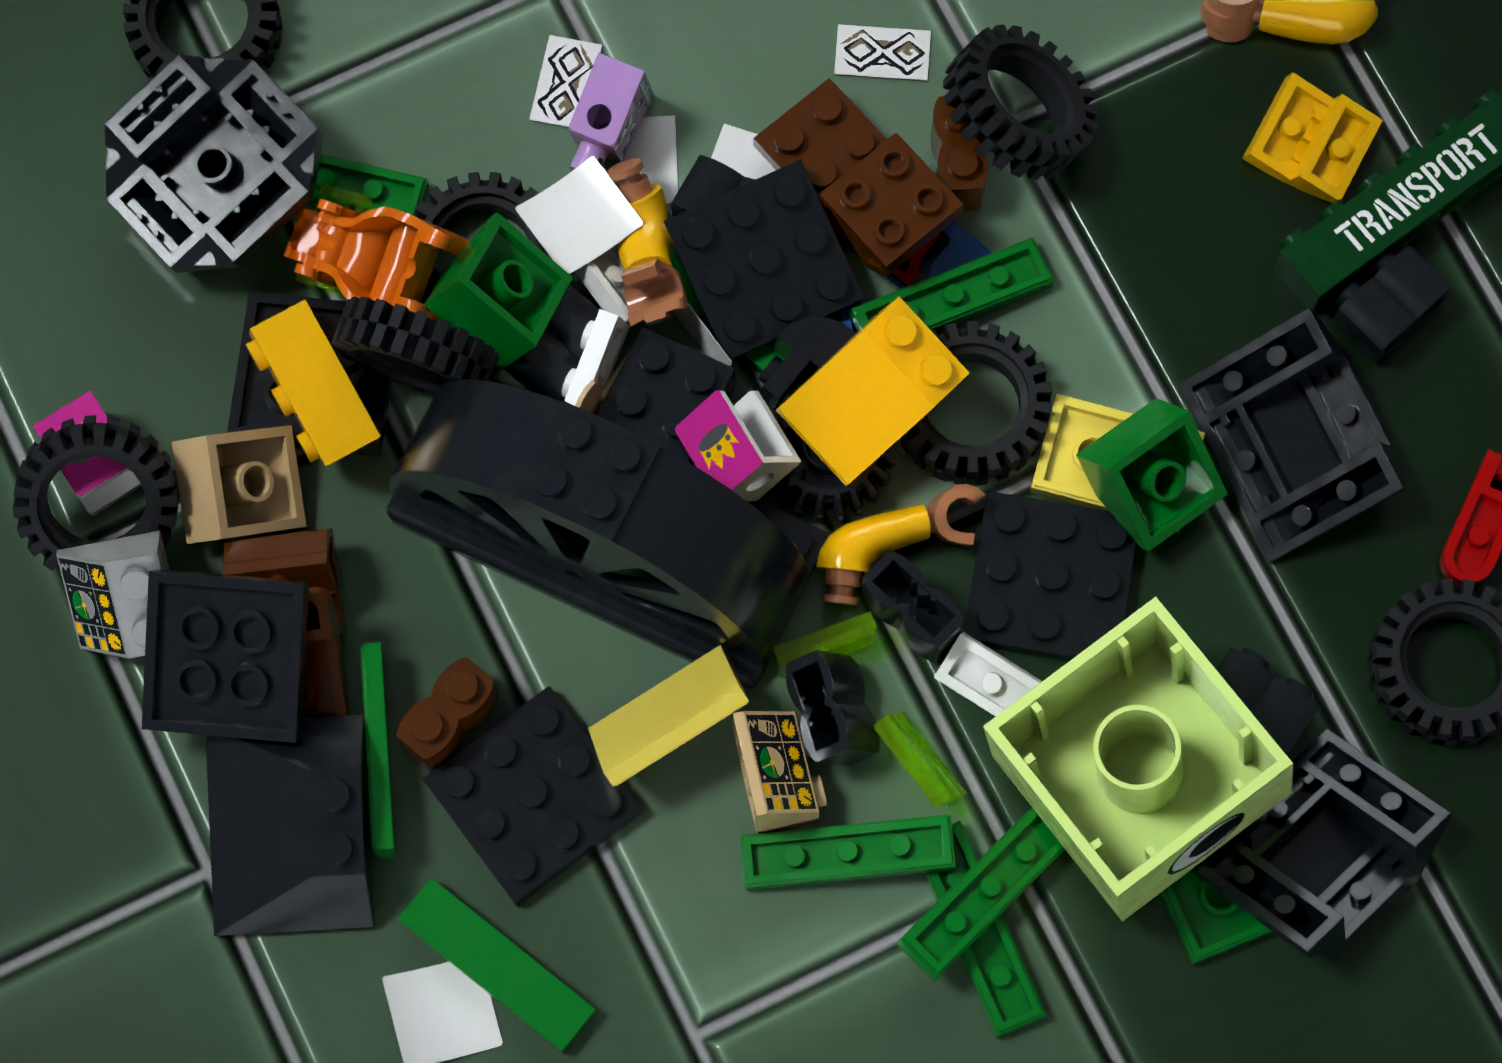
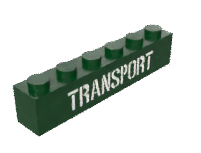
[1274,88,1502,312]

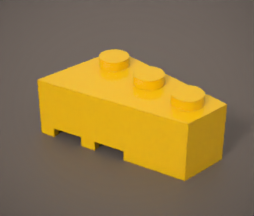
[245,299,381,467]

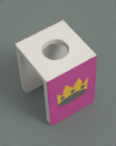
[33,391,142,516]
[675,391,802,502]

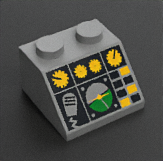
[56,531,170,659]

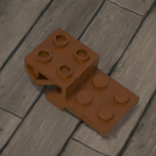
[753,78,963,277]
[223,528,350,718]

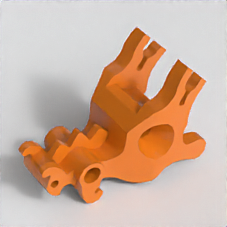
[283,198,470,320]

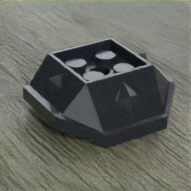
[105,55,324,273]

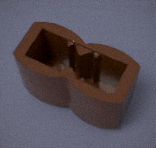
[931,96,988,211]
[396,657,499,772]

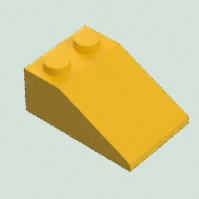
[776,296,969,486]

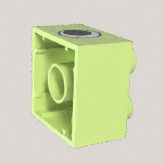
[983,597,1293,922]

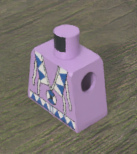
[568,52,654,171]

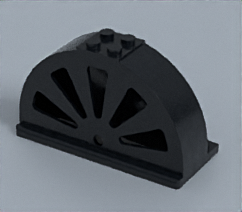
[387,327,830,689]

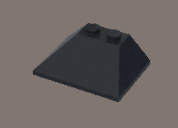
[1178,308,1406,563]
[206,715,374,936]
[1190,729,1451,958]

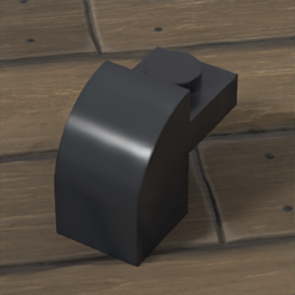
[758,317,856,412]

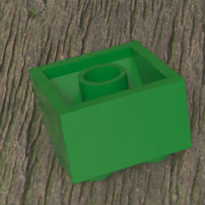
[425,212,573,370]
[1076,398,1228,552]

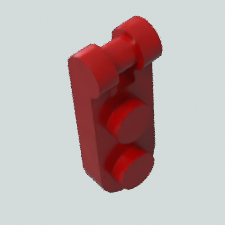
[1439,448,1502,587]

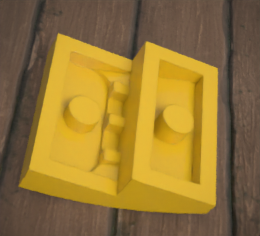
[1242,72,1383,203]

